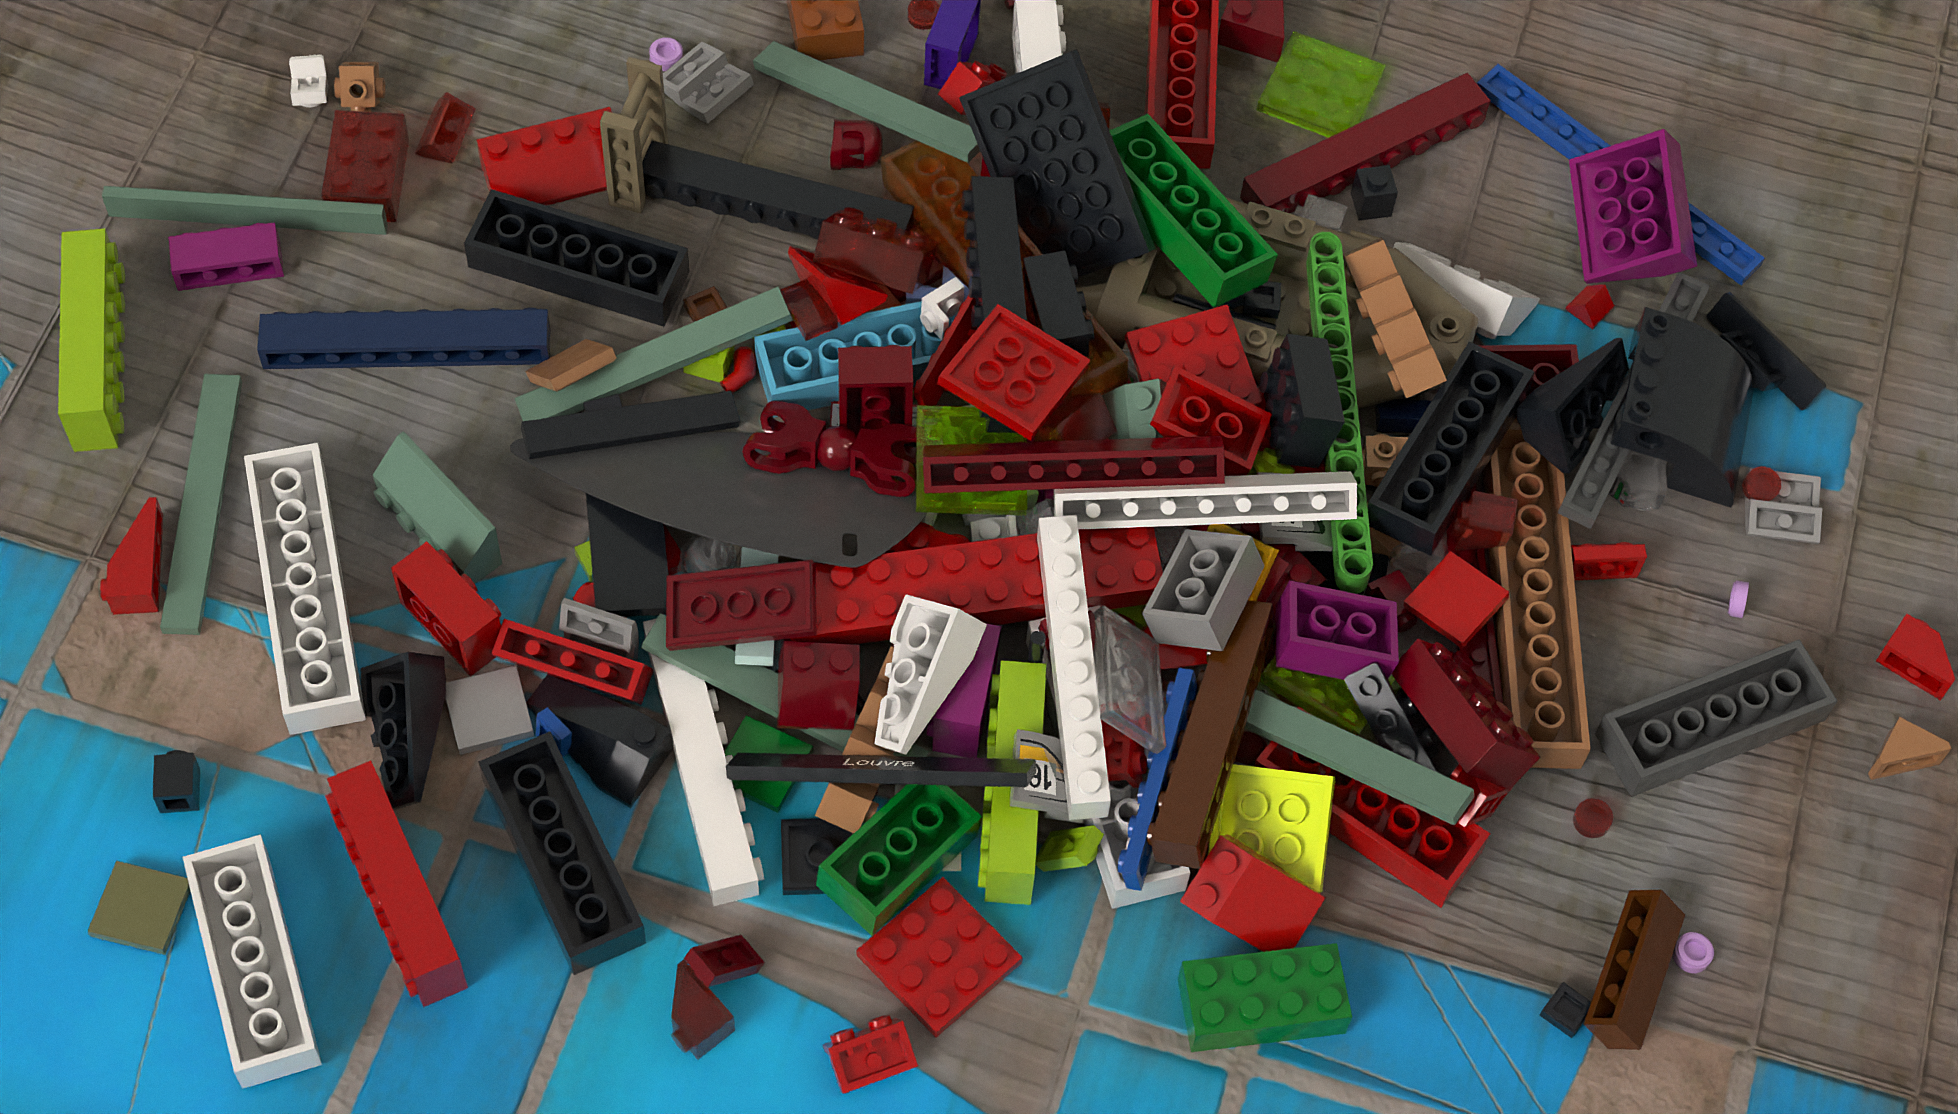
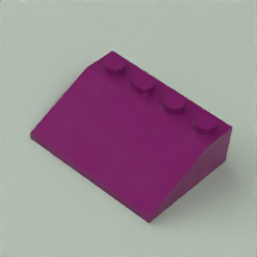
[1569,129,1697,284]

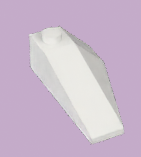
[1393,242,1540,339]
[874,595,987,755]

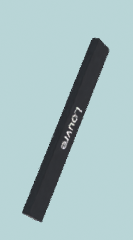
[726,753,1037,787]

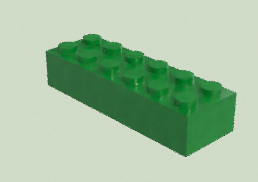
[1110,114,1278,308]

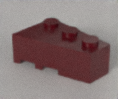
[1218,0,1284,63]

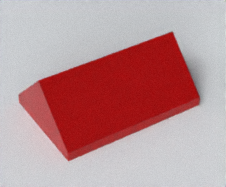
[788,246,888,325]

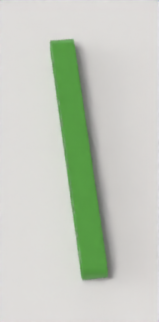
[1306,231,1373,594]

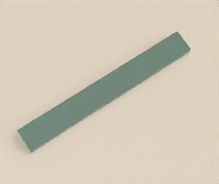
[753,41,980,163]
[102,186,388,235]
[514,287,793,421]
[160,374,242,635]
[642,613,929,785]
[1195,690,1475,825]

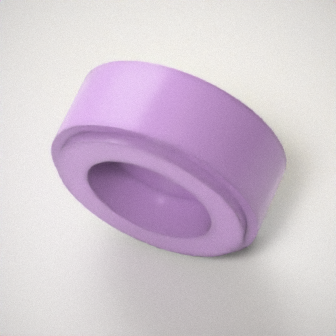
[649,37,683,71]
[1728,580,1749,618]
[1672,932,1714,973]

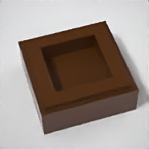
[683,286,728,322]

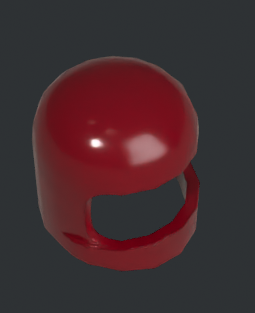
[830,119,883,170]

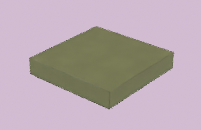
[87,861,190,955]

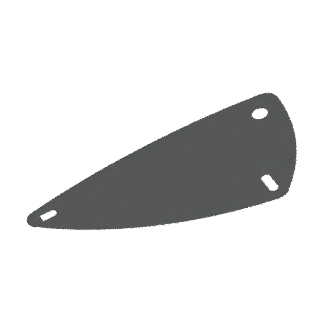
[510,432,940,568]

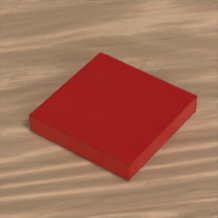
[1404,551,1509,649]

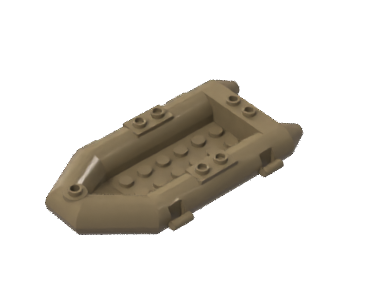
[1076,190,1479,411]

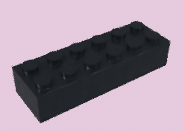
[464,189,690,327]
[1368,342,1534,556]
[478,732,646,975]

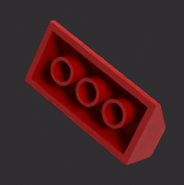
[477,107,612,206]

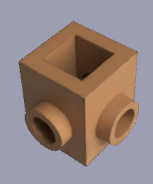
[334,62,385,113]

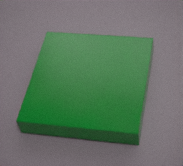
[724,715,813,813]

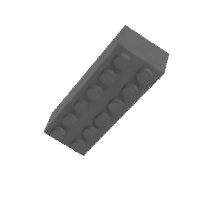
[1595,639,1837,797]

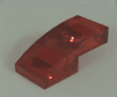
[780,279,838,341]

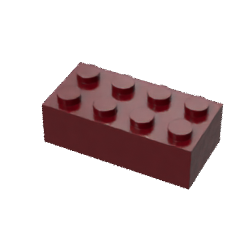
[1392,638,1541,789]

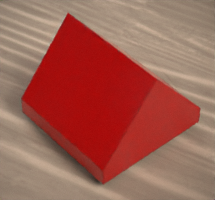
[1565,284,1614,329]

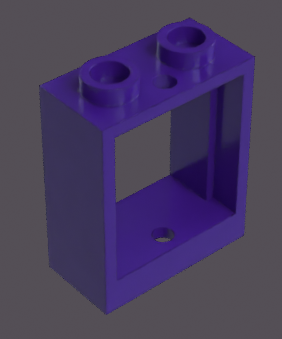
[924,0,981,89]

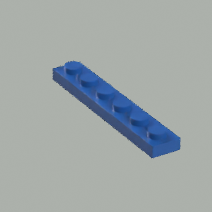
[1118,668,1197,891]

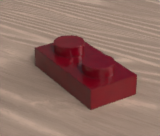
[684,934,765,987]

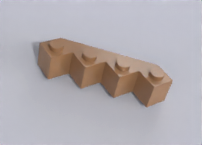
[1343,237,1447,398]
[815,643,895,833]

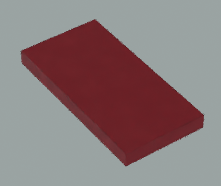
[666,560,817,651]

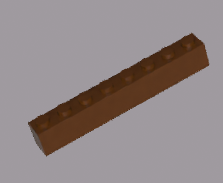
[1147,600,1275,869]

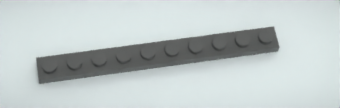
[1557,272,1710,529]

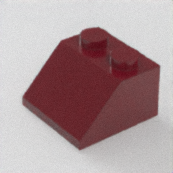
[777,641,860,731]

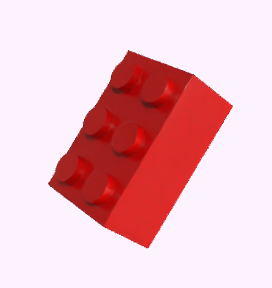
[391,541,502,677]

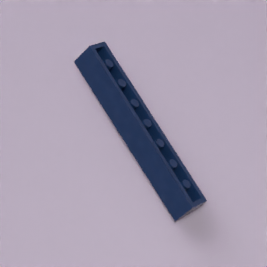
[257,307,550,369]

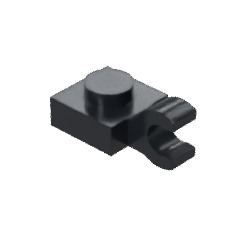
[1219,281,1281,319]

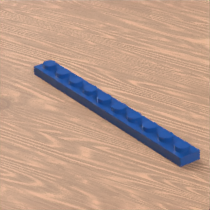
[1477,64,1765,285]

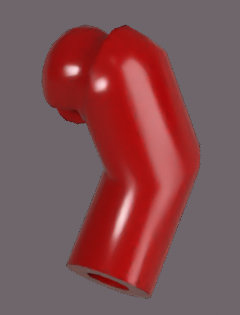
[720,346,756,394]

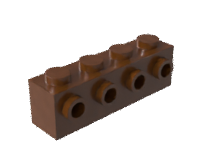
[1584,890,1685,1050]

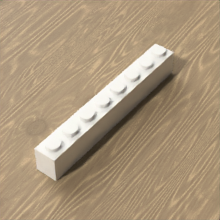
[1054,471,1357,529]
[1037,515,1111,820]
[643,619,764,906]

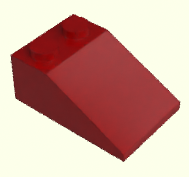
[1150,365,1272,476]
[1180,834,1327,952]

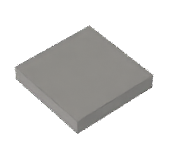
[445,665,534,755]

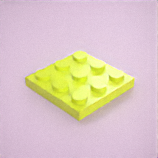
[1208,764,1335,893]

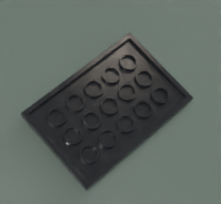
[959,49,1156,277]

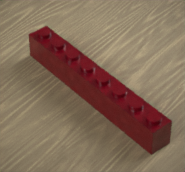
[1240,72,1491,213]
[923,436,1225,493]

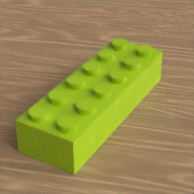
[58,228,125,452]
[978,660,1046,905]

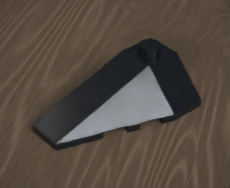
[1516,338,1629,473]
[360,651,446,810]
[526,674,673,808]

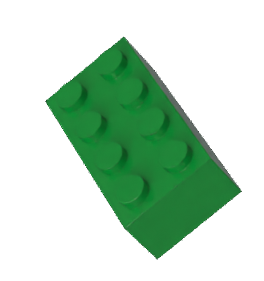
[816,784,982,936]
[1178,943,1352,1052]

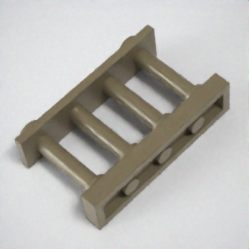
[600,57,668,214]

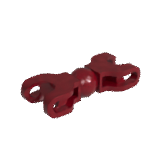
[742,401,933,497]

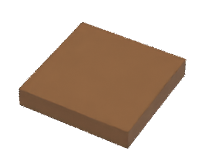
[525,339,617,392]

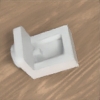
[289,55,328,108]

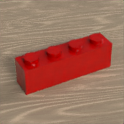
[492,618,654,705]

